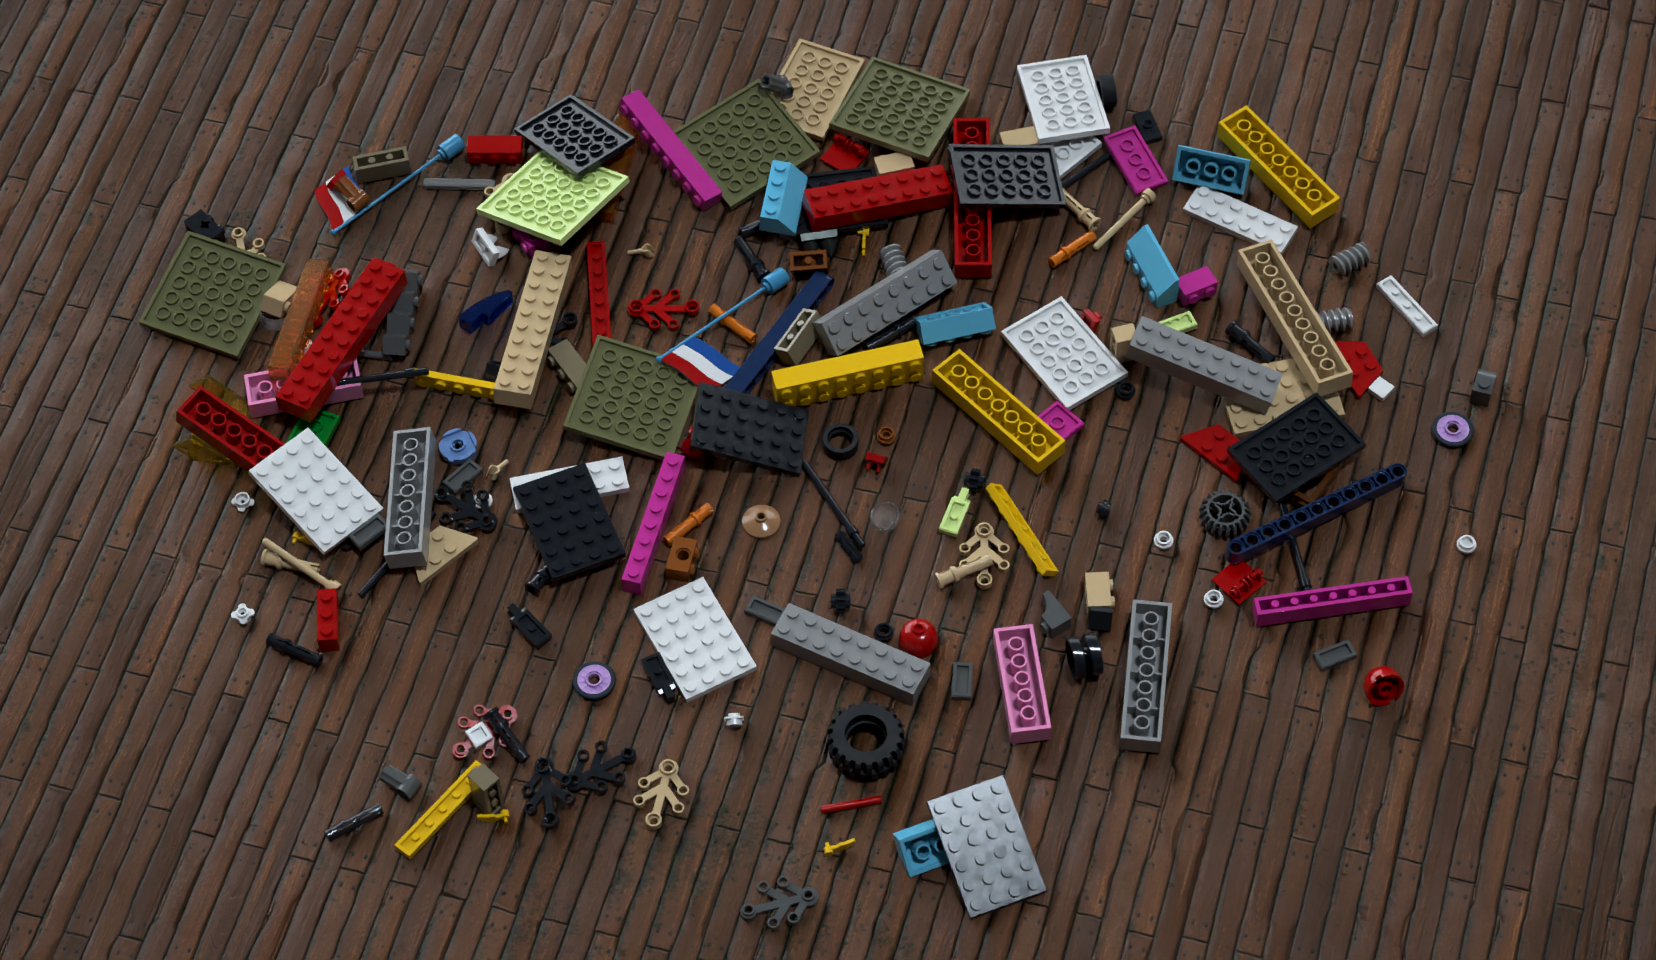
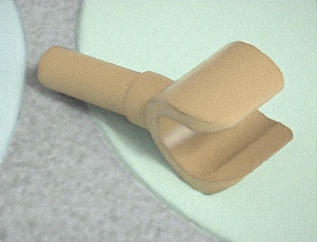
[628,243,655,258]
[486,459,509,480]

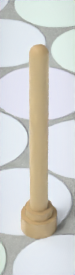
[1093,188,1157,250]
[262,538,342,593]

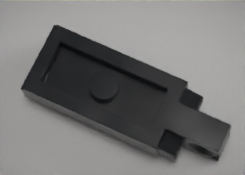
[507,603,552,650]
[641,652,676,705]

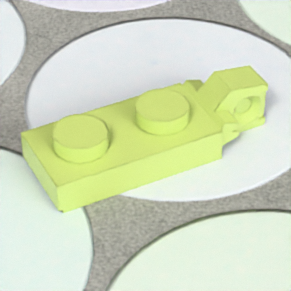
[939,487,971,538]

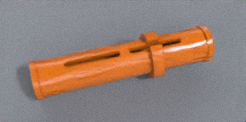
[1047,230,1097,268]
[708,303,757,344]
[662,502,714,547]

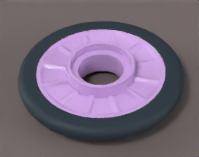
[1432,412,1474,447]
[572,661,616,700]

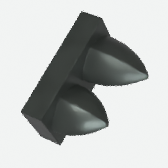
[800,229,838,257]

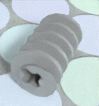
[1329,241,1371,276]
[879,244,908,277]
[1317,307,1353,334]

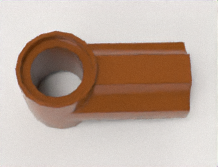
[335,176,371,213]

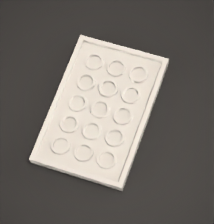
[1017,55,1110,144]
[1001,296,1128,410]
[248,428,384,555]
[633,577,757,703]

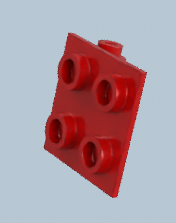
[820,133,870,170]
[1211,561,1267,605]

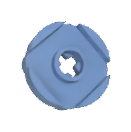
[439,428,477,466]

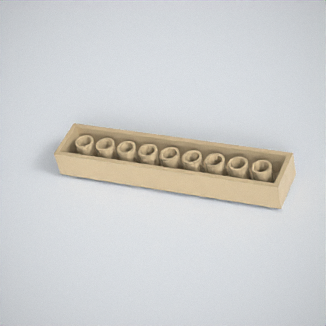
[1237,239,1353,396]
[494,250,572,409]

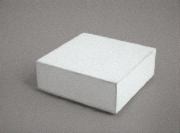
[1367,376,1395,402]
[465,722,493,749]

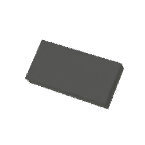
[442,459,484,496]
[348,513,386,551]
[744,595,785,627]
[1312,640,1357,672]
[951,662,973,701]

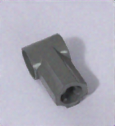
[760,73,794,99]
[380,765,422,801]

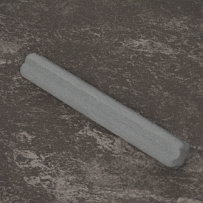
[423,178,495,190]

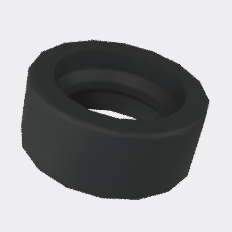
[1096,73,1117,108]
[823,423,859,461]

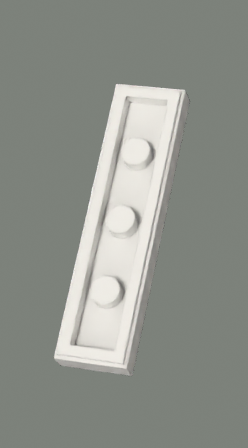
[1376,275,1438,337]

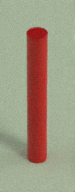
[821,795,882,814]

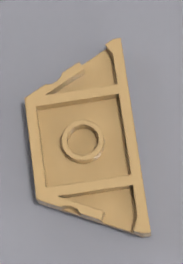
[415,525,479,587]

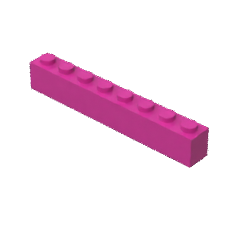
[619,89,723,211]
[621,452,686,595]
[1252,576,1413,627]

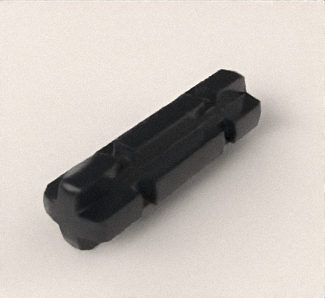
[835,531,863,563]

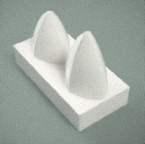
[471,228,509,267]

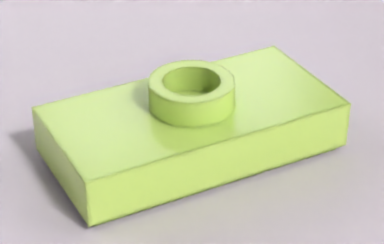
[1159,311,1198,333]

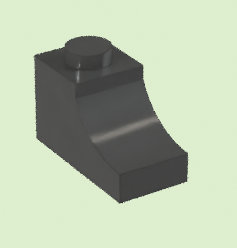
[1469,369,1497,407]
[1040,590,1072,639]

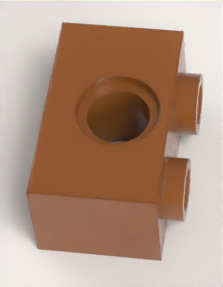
[789,250,828,273]
[665,536,701,582]

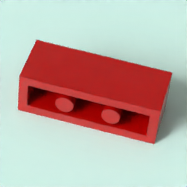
[466,135,523,164]
[317,588,340,652]

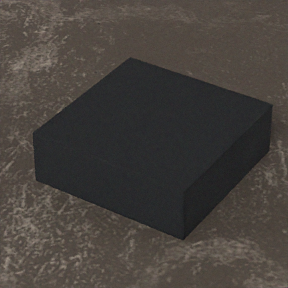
[1088,606,1113,631]

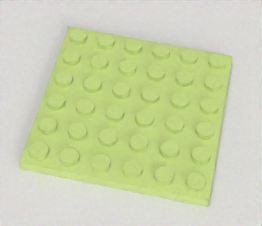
[476,151,629,246]

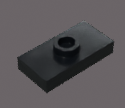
[1133,110,1163,144]

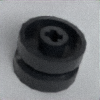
[1065,632,1104,680]

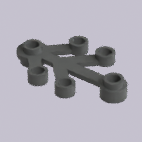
[740,876,819,931]

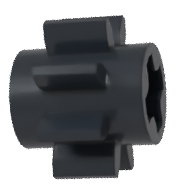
[964,468,985,493]
[831,589,851,613]

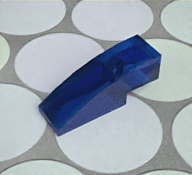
[458,290,514,334]

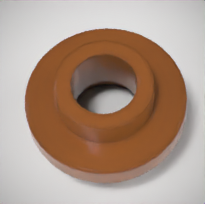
[877,426,896,445]

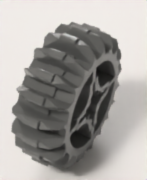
[1199,489,1251,539]

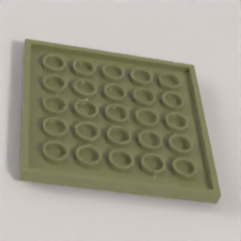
[829,56,971,162]
[673,78,821,210]
[139,231,288,359]
[563,335,698,460]

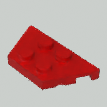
[1334,341,1383,400]
[1180,424,1242,484]

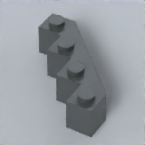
[382,269,424,356]

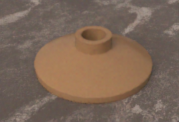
[742,505,781,539]

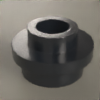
[1116,381,1135,399]
[1096,499,1111,518]
[874,622,894,642]

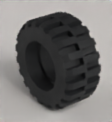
[828,701,904,781]

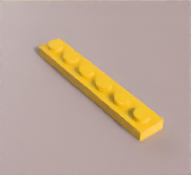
[414,368,495,400]
[986,483,1059,577]
[394,760,481,860]

